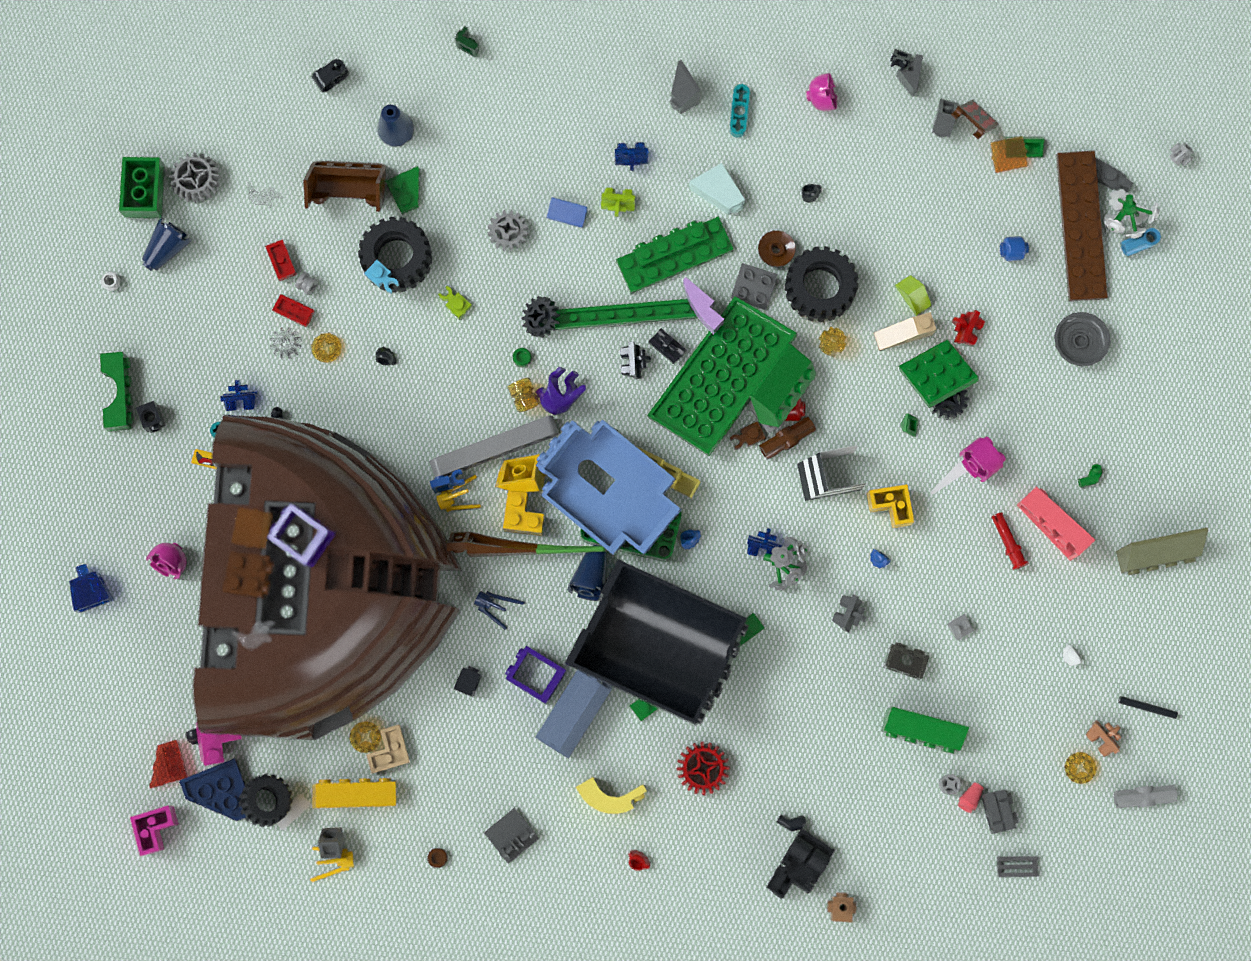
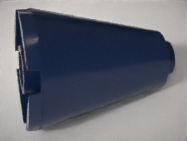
[377,104,414,147]
[142,217,192,271]
[567,545,607,601]

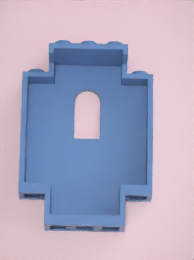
[536,419,682,555]

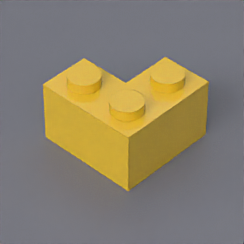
[866,484,914,528]
[503,490,545,536]

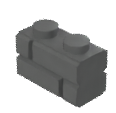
[981,789,1018,834]

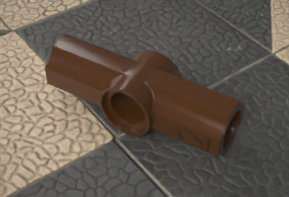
[759,416,816,460]

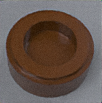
[427,848,448,868]

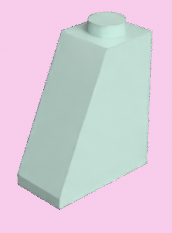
[689,163,745,215]

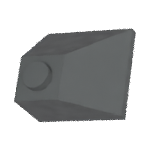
[670,60,700,114]

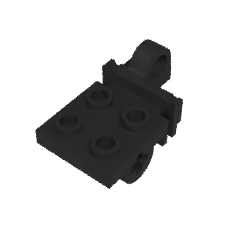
[766,828,835,899]

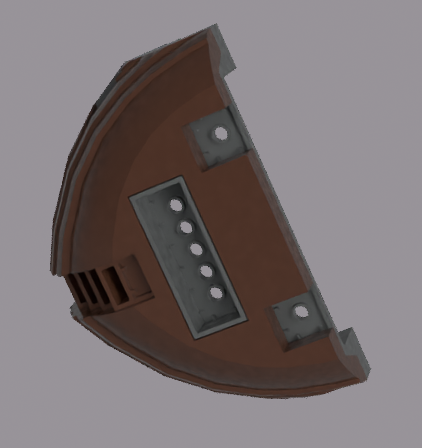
[192,414,462,740]

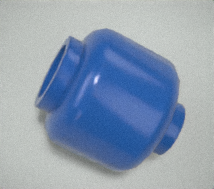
[1000,236,1029,261]

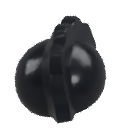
[801,184,822,203]
[375,346,396,366]
[185,728,198,745]

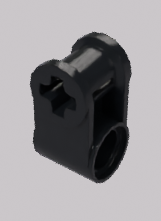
[311,59,348,93]

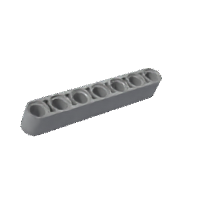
[429,415,559,477]

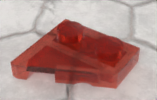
[149,739,188,789]

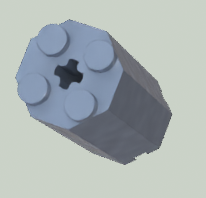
[535,670,613,759]

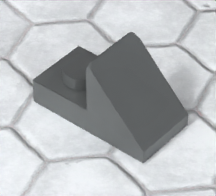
[896,54,923,97]

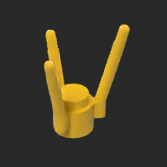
[436,475,481,512]
[310,846,354,882]

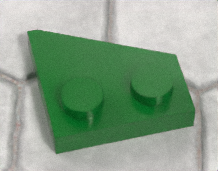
[386,166,420,215]

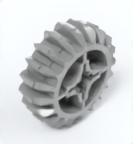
[169,152,221,203]

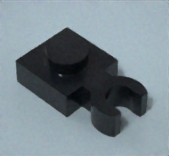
[890,48,912,71]

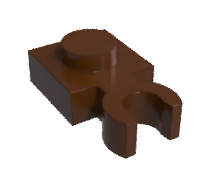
[729,421,766,450]

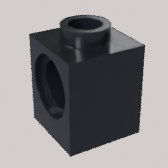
[136,401,165,433]
[453,666,482,697]

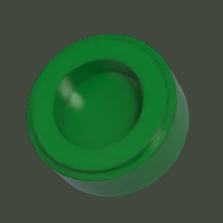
[512,348,532,368]

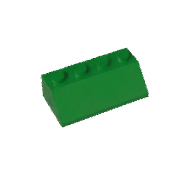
[750,344,816,428]
[881,707,969,754]

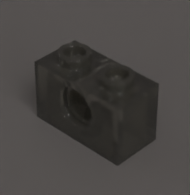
[882,642,929,680]

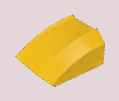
[495,454,546,492]

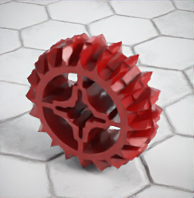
[676,742,730,795]

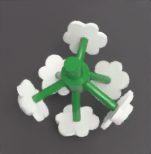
[1104,189,1160,238]

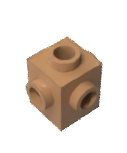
[827,892,856,922]

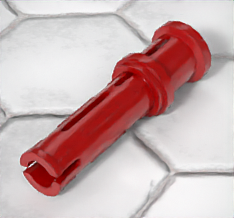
[991,512,1029,571]

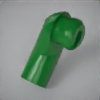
[1078,464,1103,488]

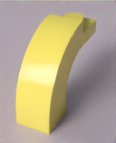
[576,777,647,814]

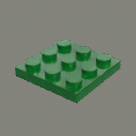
[899,339,978,408]

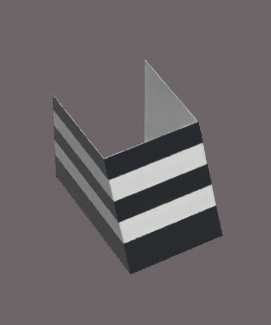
[797,445,866,501]

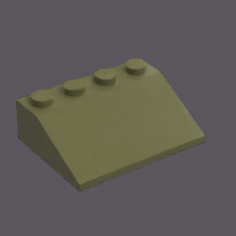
[1116,527,1208,576]

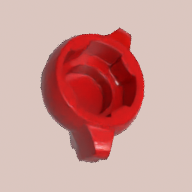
[628,850,650,871]

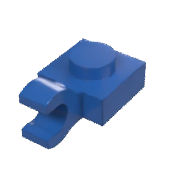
[430,469,465,494]

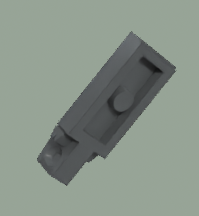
[1095,157,1133,192]

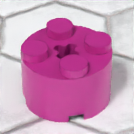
[959,436,1006,482]

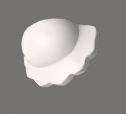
[1063,645,1083,666]

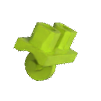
[601,187,635,217]

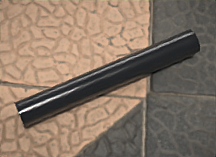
[1118,696,1178,719]

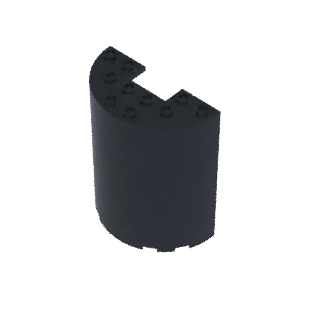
[565,559,749,726]

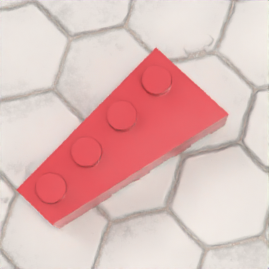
[1017,486,1095,561]

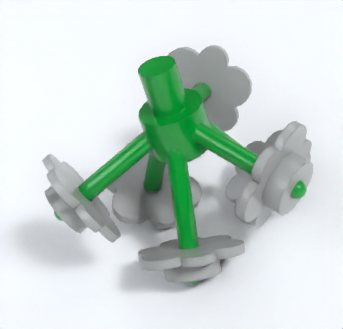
[763,536,808,590]

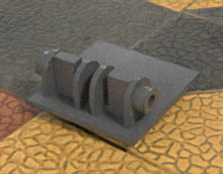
[730,263,778,310]
[484,807,539,864]

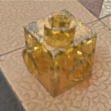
[818,327,847,357]

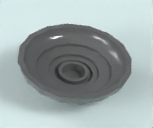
[1054,312,1111,367]

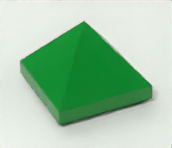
[900,413,918,437]

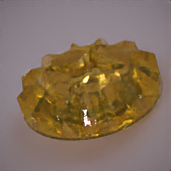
[311,333,342,363]
[349,721,381,753]
[1064,752,1096,784]

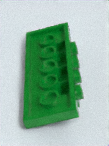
[616,216,734,294]

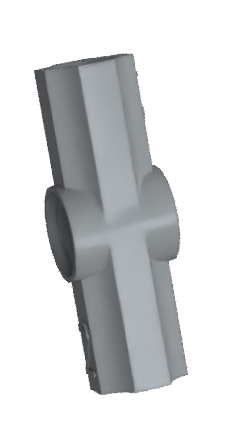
[1113,785,1177,808]

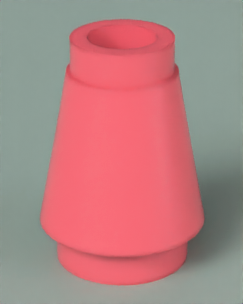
[958,782,984,813]

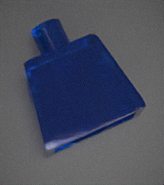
[69,564,114,613]

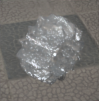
[270,327,302,360]

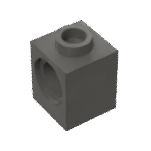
[318,827,345,859]

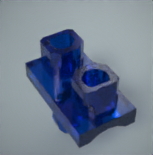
[614,142,648,171]
[220,380,258,411]
[747,528,782,556]

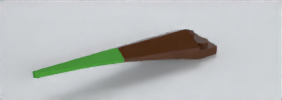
[447,531,605,557]

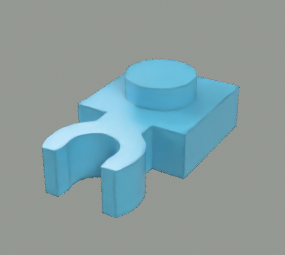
[364,260,399,294]

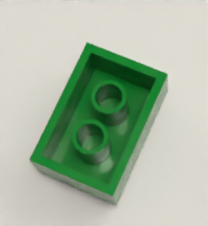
[119,157,165,218]

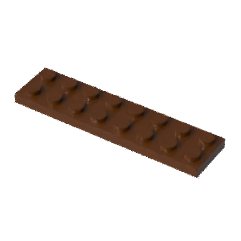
[1056,151,1108,301]

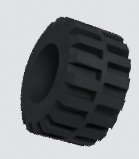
[239,774,293,827]

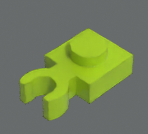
[438,286,472,319]

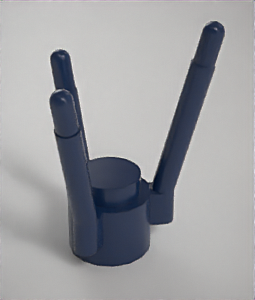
[474,591,525,630]

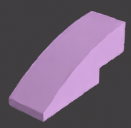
[683,277,724,335]

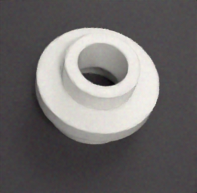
[101,272,121,291]

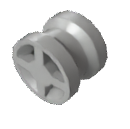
[295,272,319,295]
[939,774,961,794]

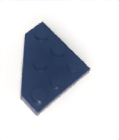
[179,758,246,821]

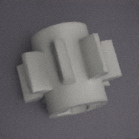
[1170,143,1194,166]

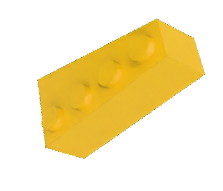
[312,778,396,808]

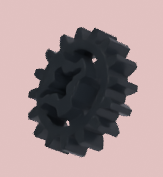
[521,296,560,338]
[932,390,969,420]

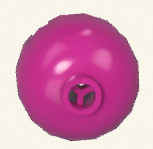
[806,73,837,111]
[146,543,187,579]

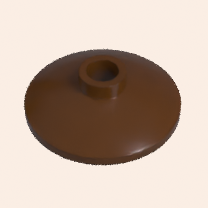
[758,230,796,267]

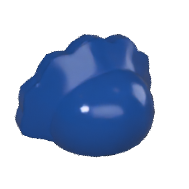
[680,529,701,550]
[870,549,891,569]

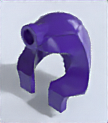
[535,367,586,415]

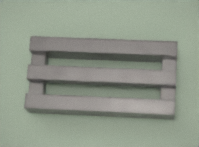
[996,856,1038,877]

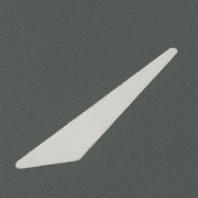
[930,458,968,495]

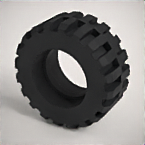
[358,217,432,293]
[785,246,859,322]

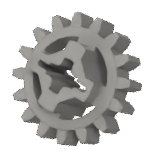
[488,210,528,251]

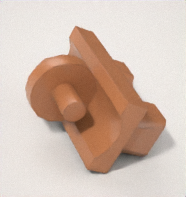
[1086,720,1121,757]

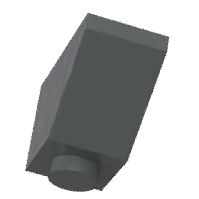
[932,98,958,137]

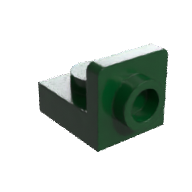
[455,26,479,58]

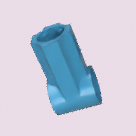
[1120,228,1161,257]

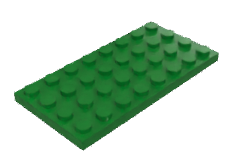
[647,296,797,456]

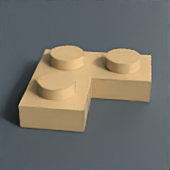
[366,724,410,774]

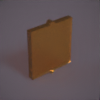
[990,136,1028,173]
[231,508,272,549]

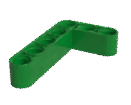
[580,511,682,562]

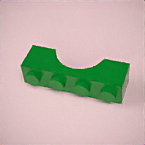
[100,351,134,432]

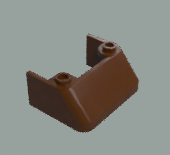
[303,161,386,212]

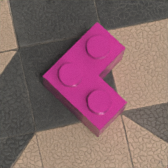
[195,722,242,766]
[130,805,179,856]

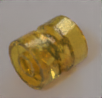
[507,378,540,412]

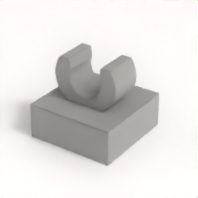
[947,614,975,641]

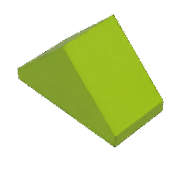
[895,275,932,316]

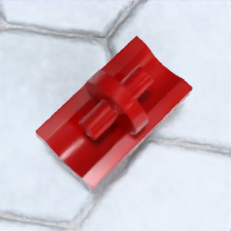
[952,310,985,346]

